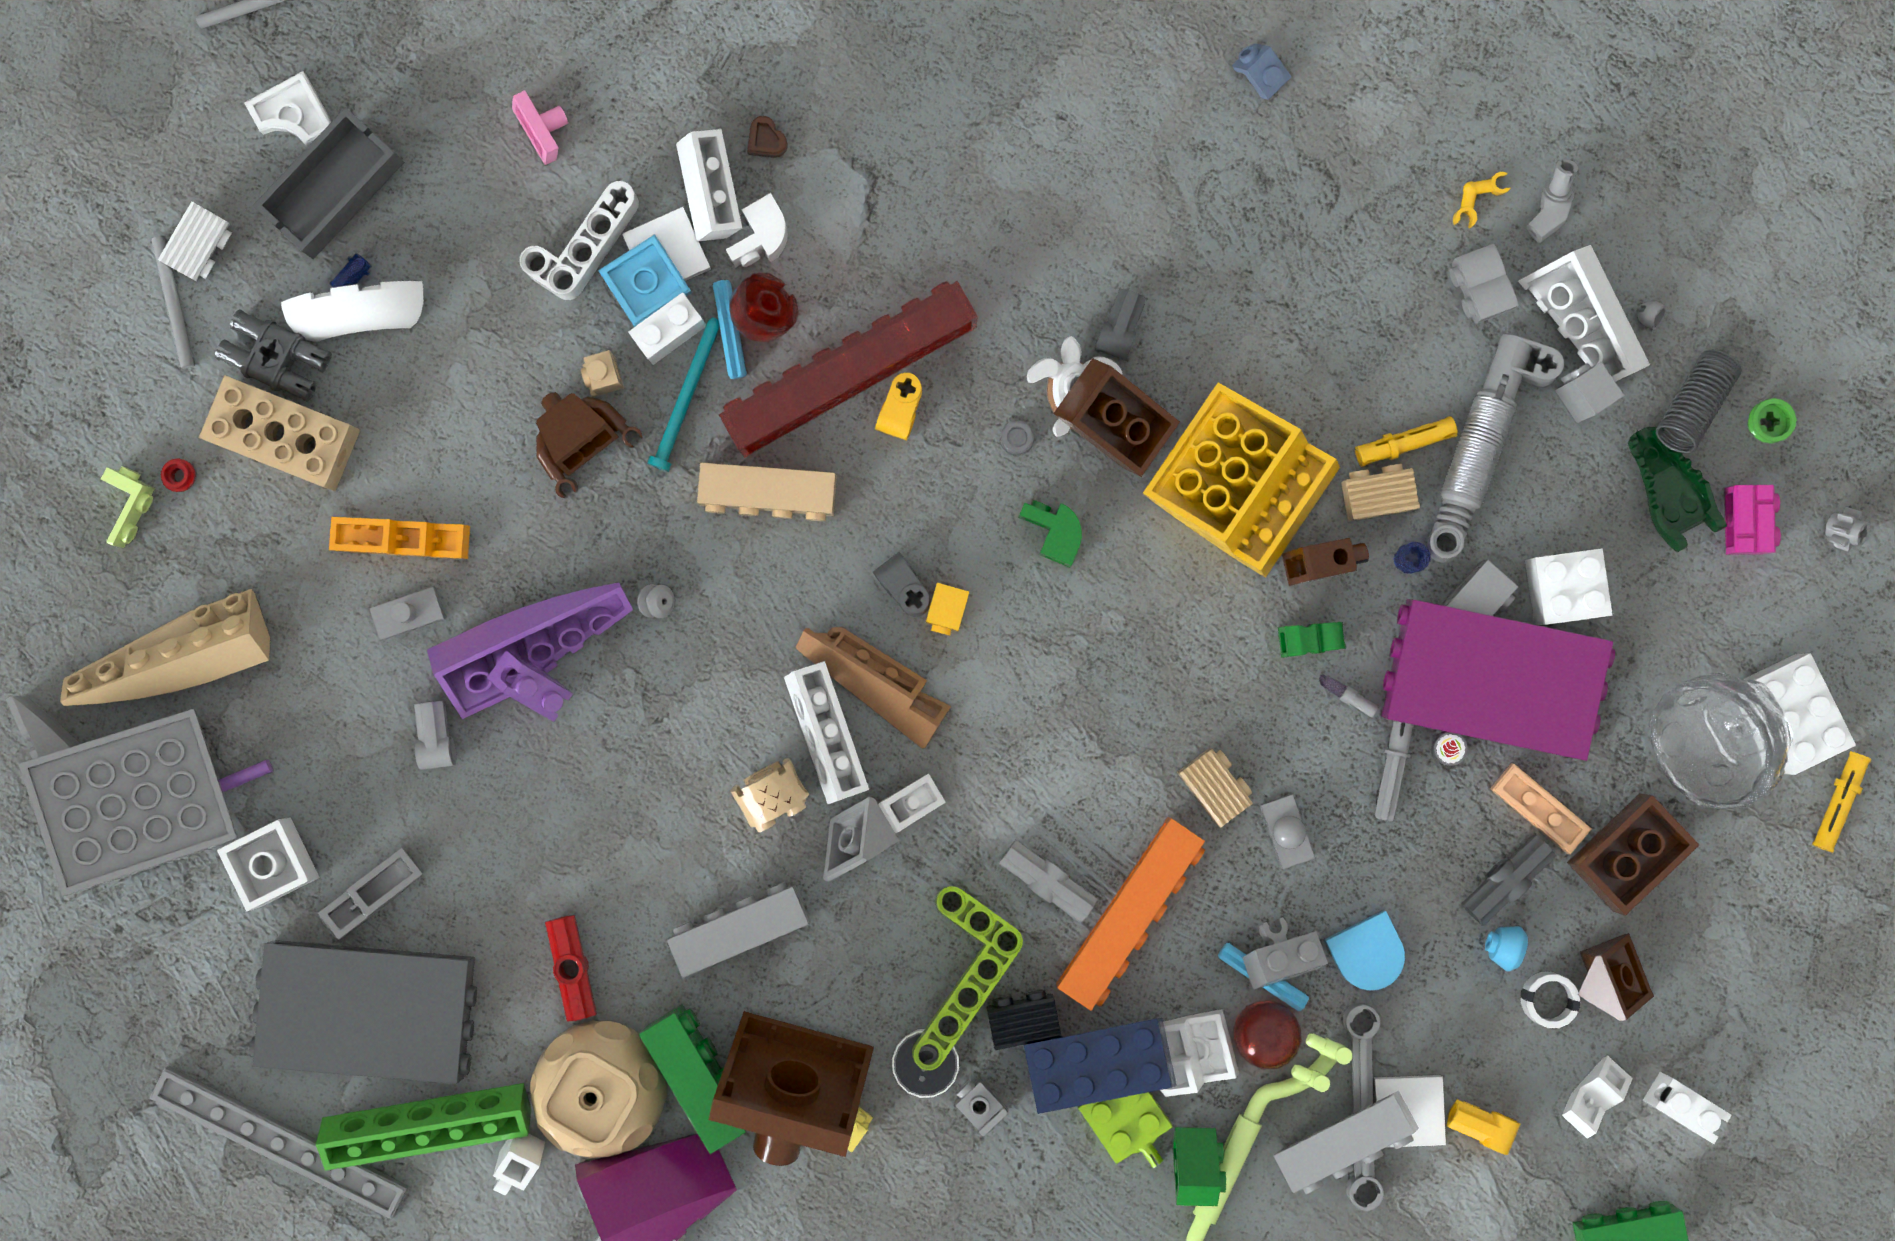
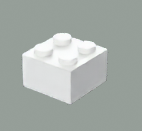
[1525,548,1613,626]
[217,817,320,912]

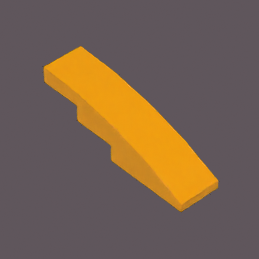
[329,517,470,559]

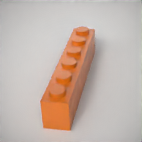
[1056,817,1205,1011]

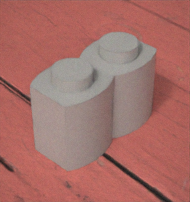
[1449,244,1519,324]

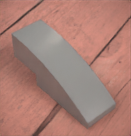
[318,848,423,942]

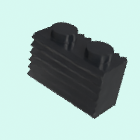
[987,990,1062,1050]

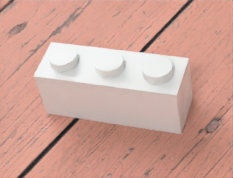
[676,129,742,242]

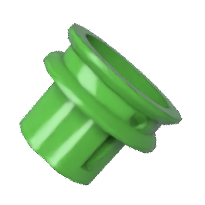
[1747,398,1797,443]

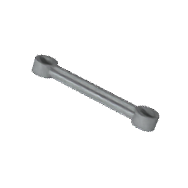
[1343,1003,1384,1211]

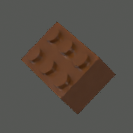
[1053,358,1180,477]
[1567,793,1699,916]

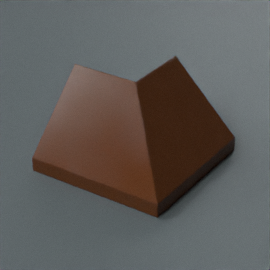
[1578,933,1654,1021]

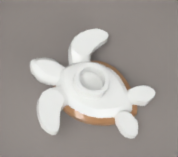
[1027,336,1122,437]

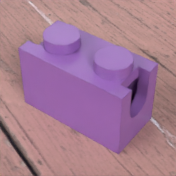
[487,650,573,722]

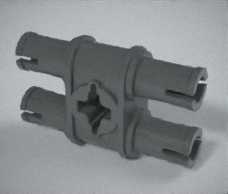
[215,310,332,402]

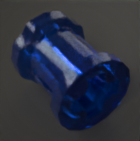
[1394,542,1431,574]

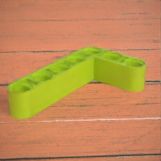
[912,886,1023,1070]

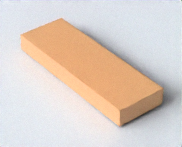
[1490,763,1592,855]

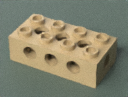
[199,375,360,491]

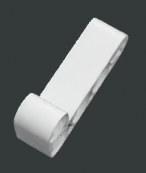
[520,181,639,300]

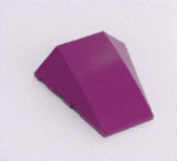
[575,1133,737,1241]

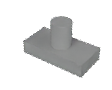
[369,587,446,641]

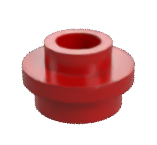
[161,458,196,492]

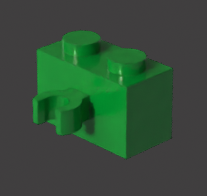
[1172,1127,1226,1206]

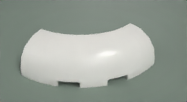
[281,281,424,342]

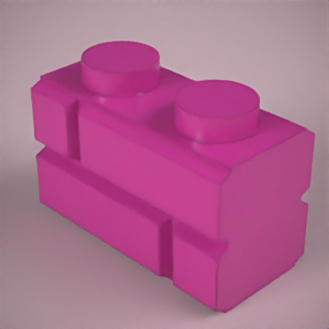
[1724,485,1781,555]

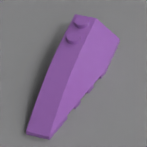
[427,583,633,719]

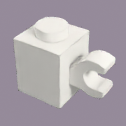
[493,1134,545,1195]

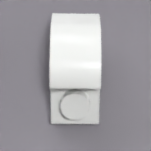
[726,193,788,268]

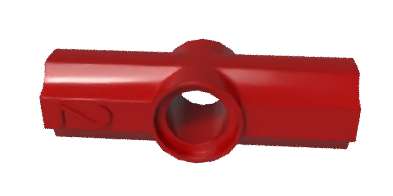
[545,915,597,1022]

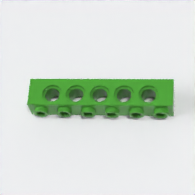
[316,1083,532,1171]

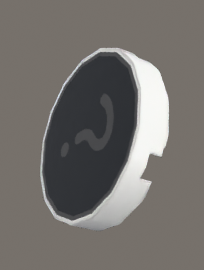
[892,1029,959,1098]

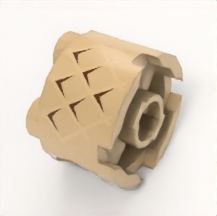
[730,758,809,833]

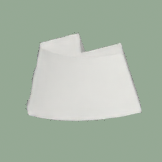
[1160,1009,1239,1097]

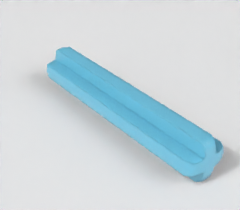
[713,280,747,379]
[1218,943,1309,1011]

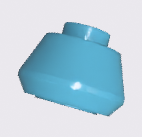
[1485,926,1528,971]

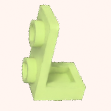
[101,466,155,548]

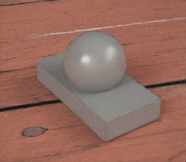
[1260,794,1315,869]

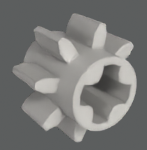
[1825,507,1870,552]

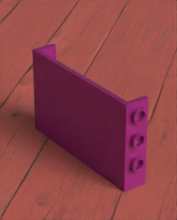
[1381,599,1615,761]

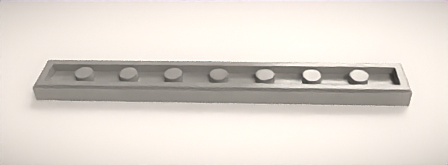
[149,1066,409,1219]

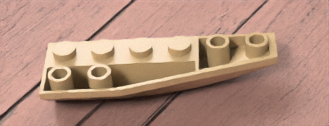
[60,589,270,706]

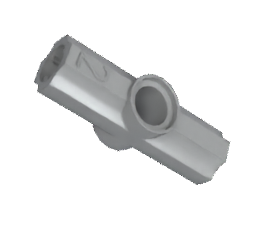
[999,839,1098,923]

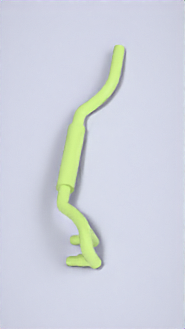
[1186,1033,1352,1241]

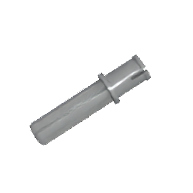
[1374,720,1415,821]

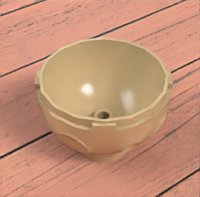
[530,1020,667,1158]

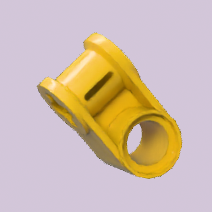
[875,373,922,441]

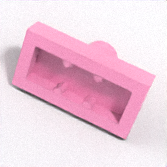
[512,90,568,165]

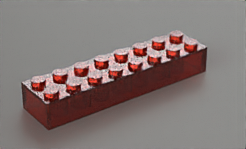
[718,281,978,458]

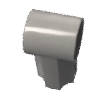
[414,701,456,770]

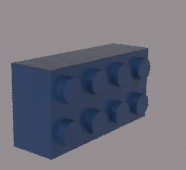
[1024,1018,1177,1114]

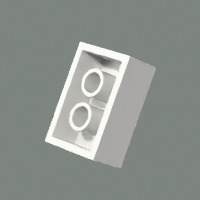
[1736,653,1856,775]

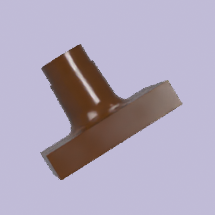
[708,1011,874,1166]

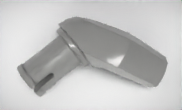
[1527,159,1578,243]

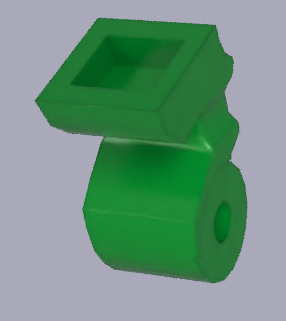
[1278,622,1346,658]

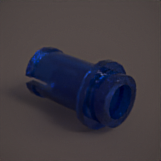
[330,253,372,288]

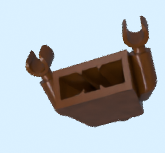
[536,392,642,498]

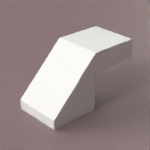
[1562,1055,1633,1138]

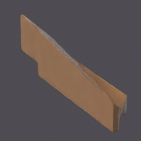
[796,627,951,748]

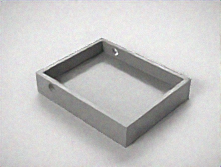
[18,709,238,896]

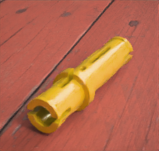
[1355,416,1458,467]
[1812,751,1871,853]

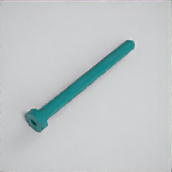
[647,317,720,472]

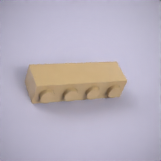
[697,463,837,521]

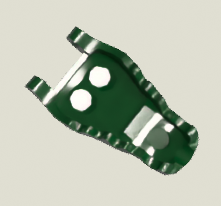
[1628,427,1727,552]

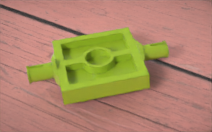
[1078,1092,1173,1168]

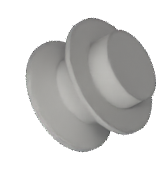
[637,584,675,618]

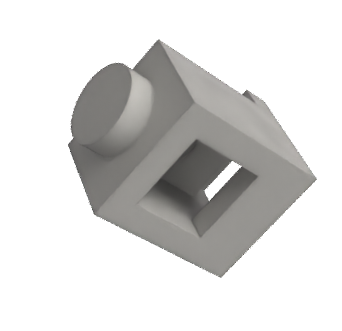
[955,1078,1008,1137]

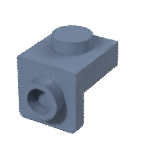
[1232,43,1292,100]

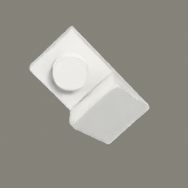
[878,774,946,834]

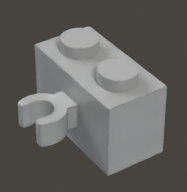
[1242,917,1328,990]

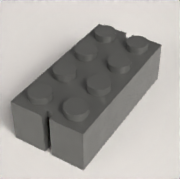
[252,107,405,259]

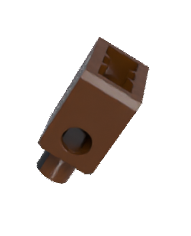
[1282,538,1369,586]

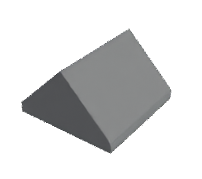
[823,797,899,881]

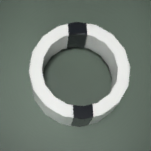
[1521,972,1580,1028]

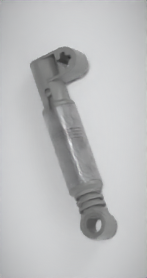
[1427,334,1564,563]

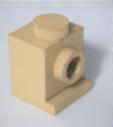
[581,350,624,397]

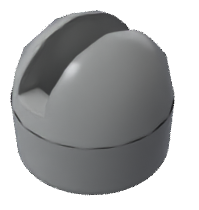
[1637,301,1667,330]

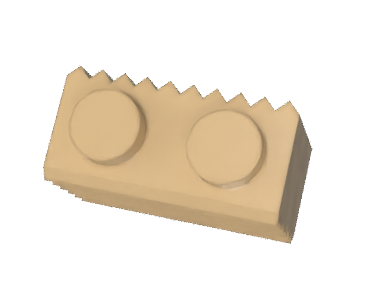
[1341,464,1420,522]
[1177,748,1253,828]

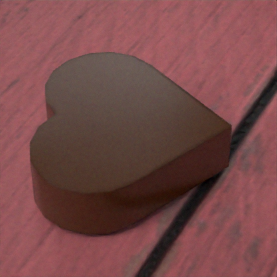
[747,116,788,158]

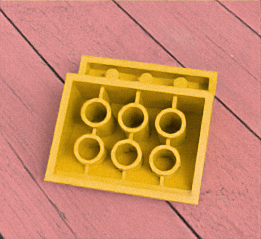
[1143,382,1340,578]

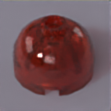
[729,272,799,342]
[1233,1000,1302,1069]

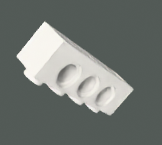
[784,661,869,804]

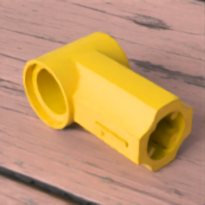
[1446,1099,1521,1155]

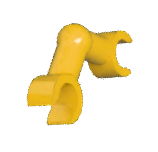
[1453,172,1511,228]

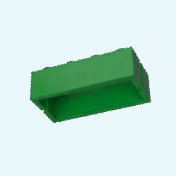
[639,1004,747,1154]

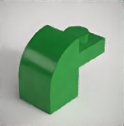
[1018,500,1082,568]

